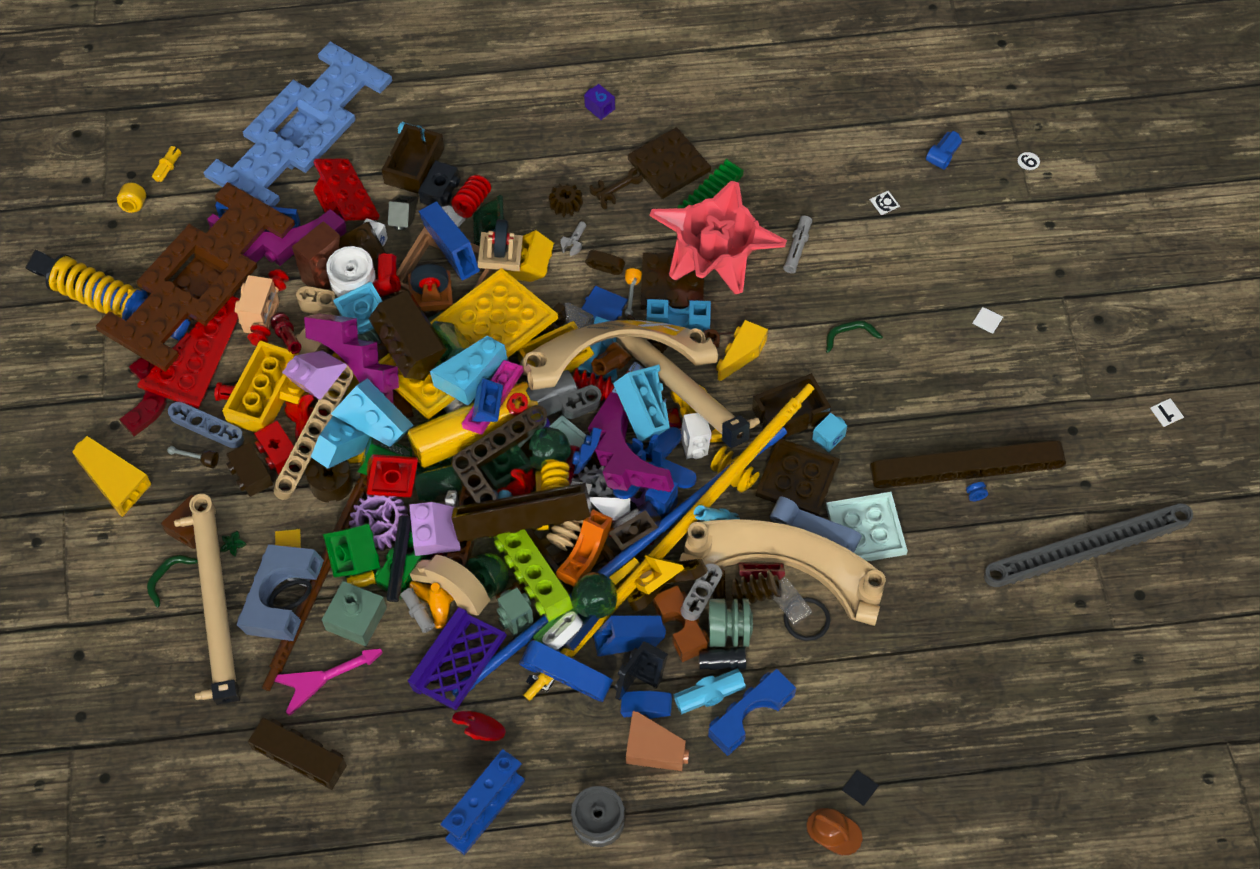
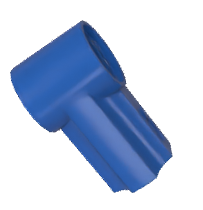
[926,131,962,170]

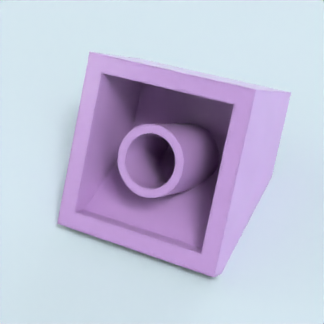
[282,351,347,400]
[409,502,460,556]

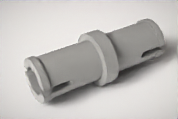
[400,588,435,633]

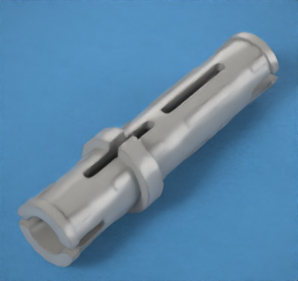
[783,216,813,273]

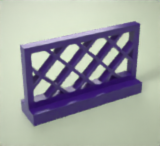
[408,607,507,710]

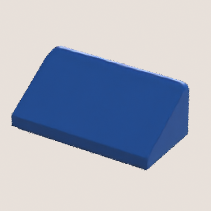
[472,378,503,422]

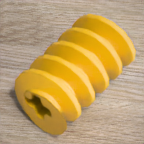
[710,446,760,493]
[541,459,569,491]

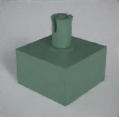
[322,581,387,646]

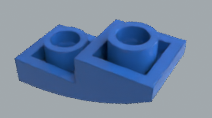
[572,427,602,474]
[621,691,672,719]

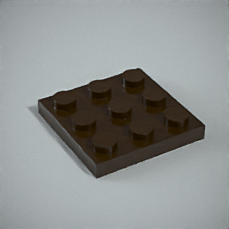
[628,127,711,199]
[640,253,704,310]
[755,439,840,516]

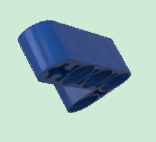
[519,640,613,702]

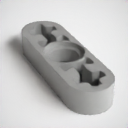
[681,563,722,621]

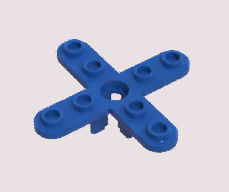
[613,427,696,499]

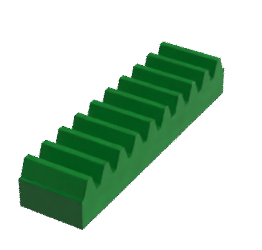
[678,159,744,208]

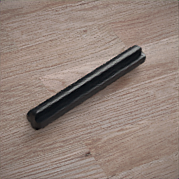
[386,515,411,602]

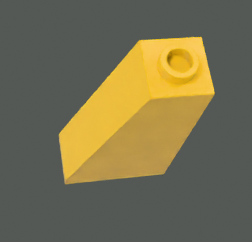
[72,436,151,517]

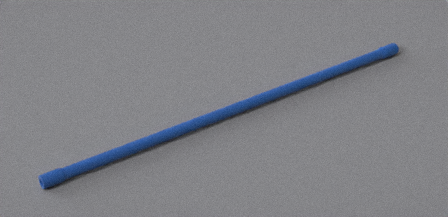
[451,427,787,698]

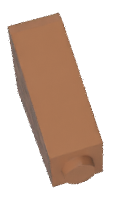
[626,711,690,771]

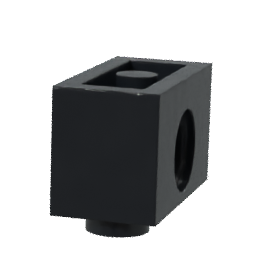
[418,160,460,207]

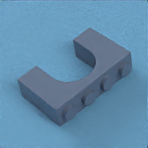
[237,544,324,641]

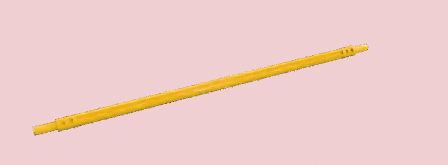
[523,383,814,701]

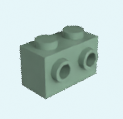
[497,588,533,638]

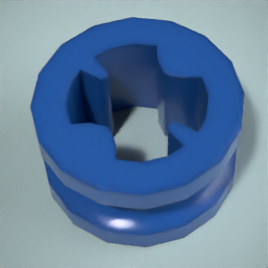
[966,482,989,501]

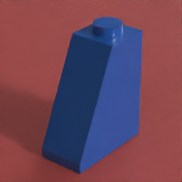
[593,616,666,656]

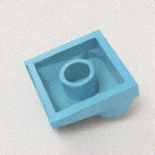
[333,282,382,334]

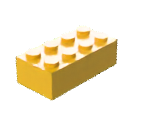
[222,341,299,432]

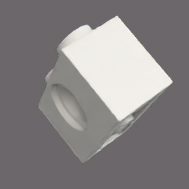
[681,413,711,459]

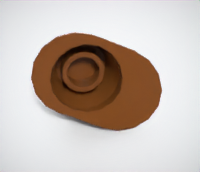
[807,808,862,855]

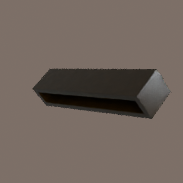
[451,483,591,541]

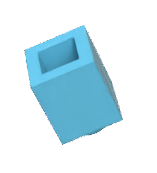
[812,413,847,452]

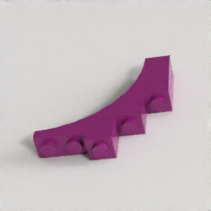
[207,209,347,266]
[304,313,399,405]
[588,393,674,492]

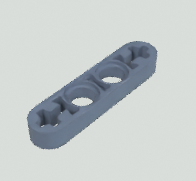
[168,402,244,448]

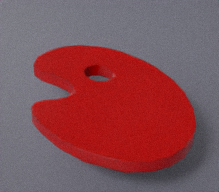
[452,711,506,741]

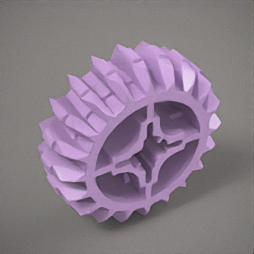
[349,495,410,550]

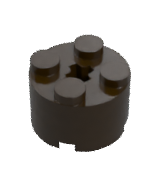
[305,458,353,502]

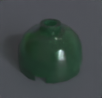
[529,427,571,470]
[465,553,509,599]
[571,572,618,618]

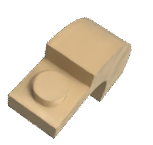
[410,555,490,616]

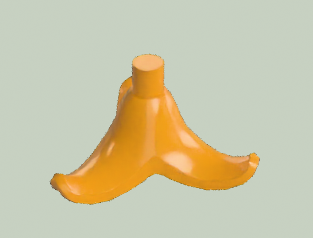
[409,581,454,629]

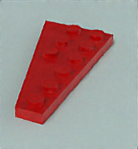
[137,296,240,410]

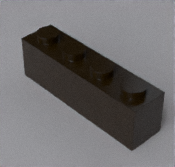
[248,718,347,790]

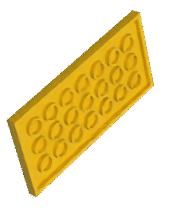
[378,268,558,420]

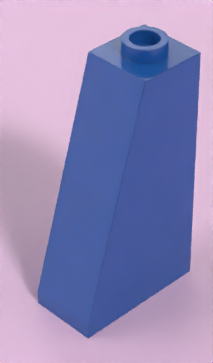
[419,201,480,281]

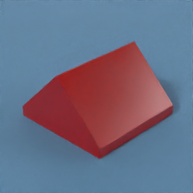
[367,454,418,497]

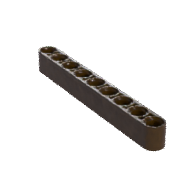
[870,441,1066,488]

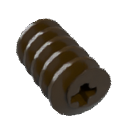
[732,570,782,607]

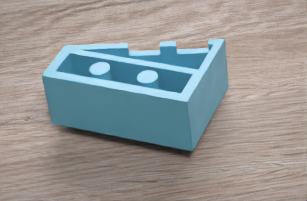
[430,336,508,405]

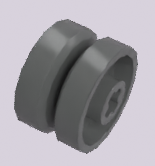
[571,786,625,847]

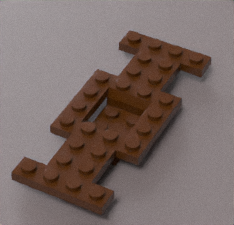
[96,182,295,372]

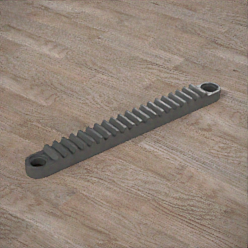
[984,503,1193,587]

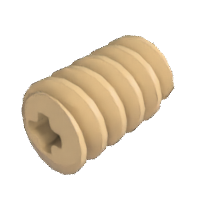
[547,520,583,551]

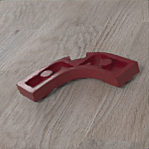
[119,357,167,437]

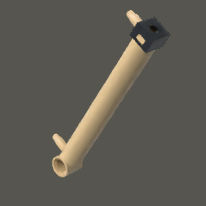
[617,336,760,449]
[174,494,240,705]

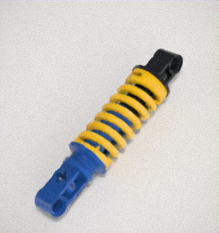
[25,250,191,341]

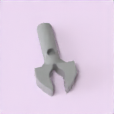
[561,221,586,256]

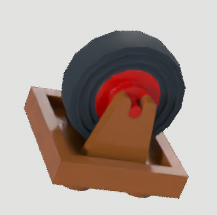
[408,264,453,311]

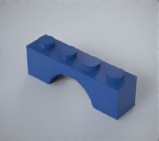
[708,669,796,756]

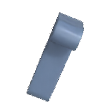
[769,496,862,553]

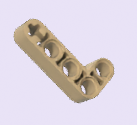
[296,286,381,316]

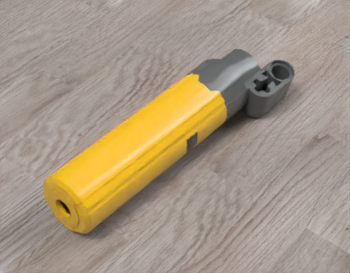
[407,370,601,468]

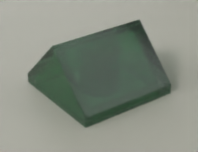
[473,195,505,246]
[475,437,532,488]

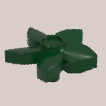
[220,531,247,557]

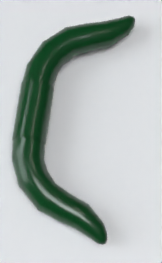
[826,320,883,353]
[147,555,198,608]

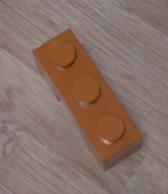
[653,585,709,662]

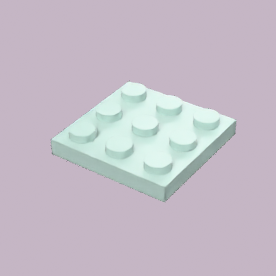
[826,492,907,561]

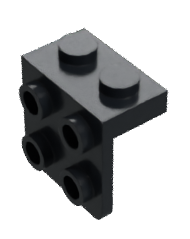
[614,641,668,700]

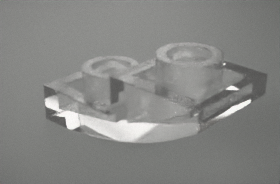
[773,578,812,626]

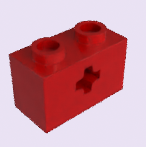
[254,421,296,475]

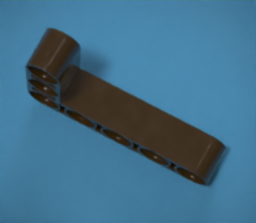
[452,405,547,503]

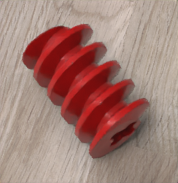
[451,175,491,218]
[572,367,618,402]

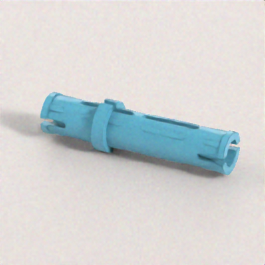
[694,505,740,521]

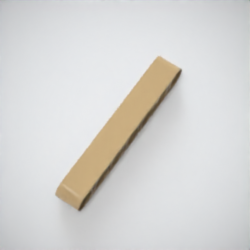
[273,364,354,500]

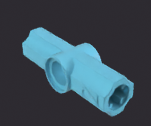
[674,669,746,714]

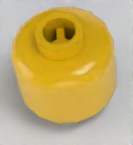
[117,183,146,213]

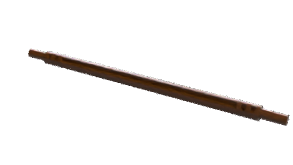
[262,473,367,691]

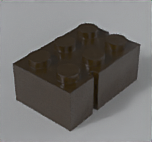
[382,124,444,194]
[752,373,831,439]

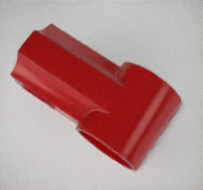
[373,253,401,297]

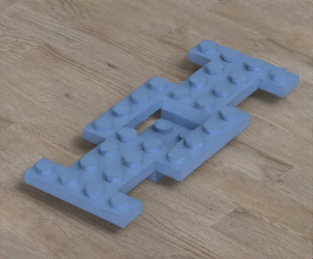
[204,42,392,207]

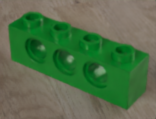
[375,526,428,599]

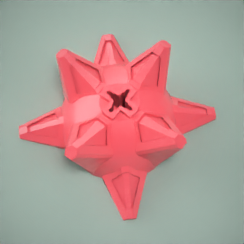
[650,181,787,294]

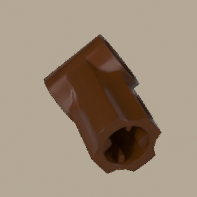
[591,342,632,375]

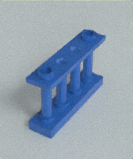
[440,749,525,856]

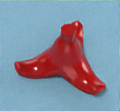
[284,394,327,448]
[498,467,536,496]

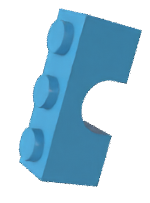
[647,299,711,332]

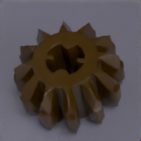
[548,182,583,217]

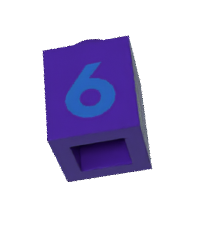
[584,84,615,120]

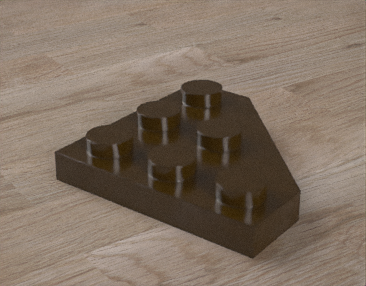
[339,222,386,279]

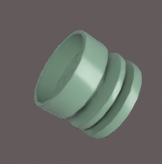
[709,599,753,647]

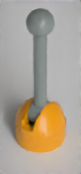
[625,268,642,316]

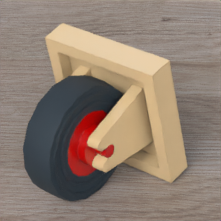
[478,219,523,271]

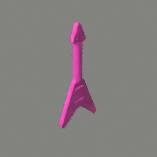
[275,649,382,716]

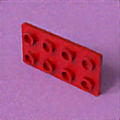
[313,159,380,220]

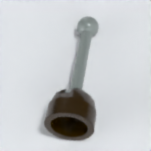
[167,446,219,469]

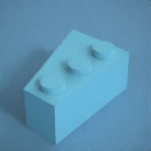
[613,365,670,442]
[331,378,414,447]
[311,416,370,468]

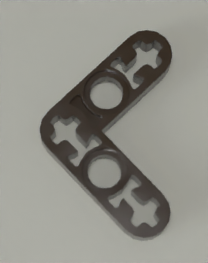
[628,559,708,611]

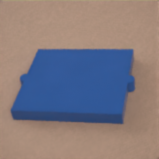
[580,286,628,321]

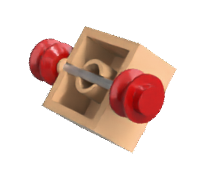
[235,269,289,346]

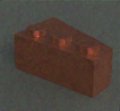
[292,221,340,290]

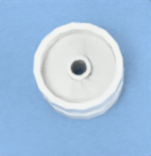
[327,246,376,297]

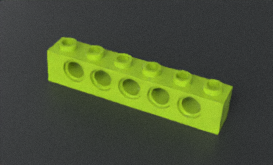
[489,529,573,621]

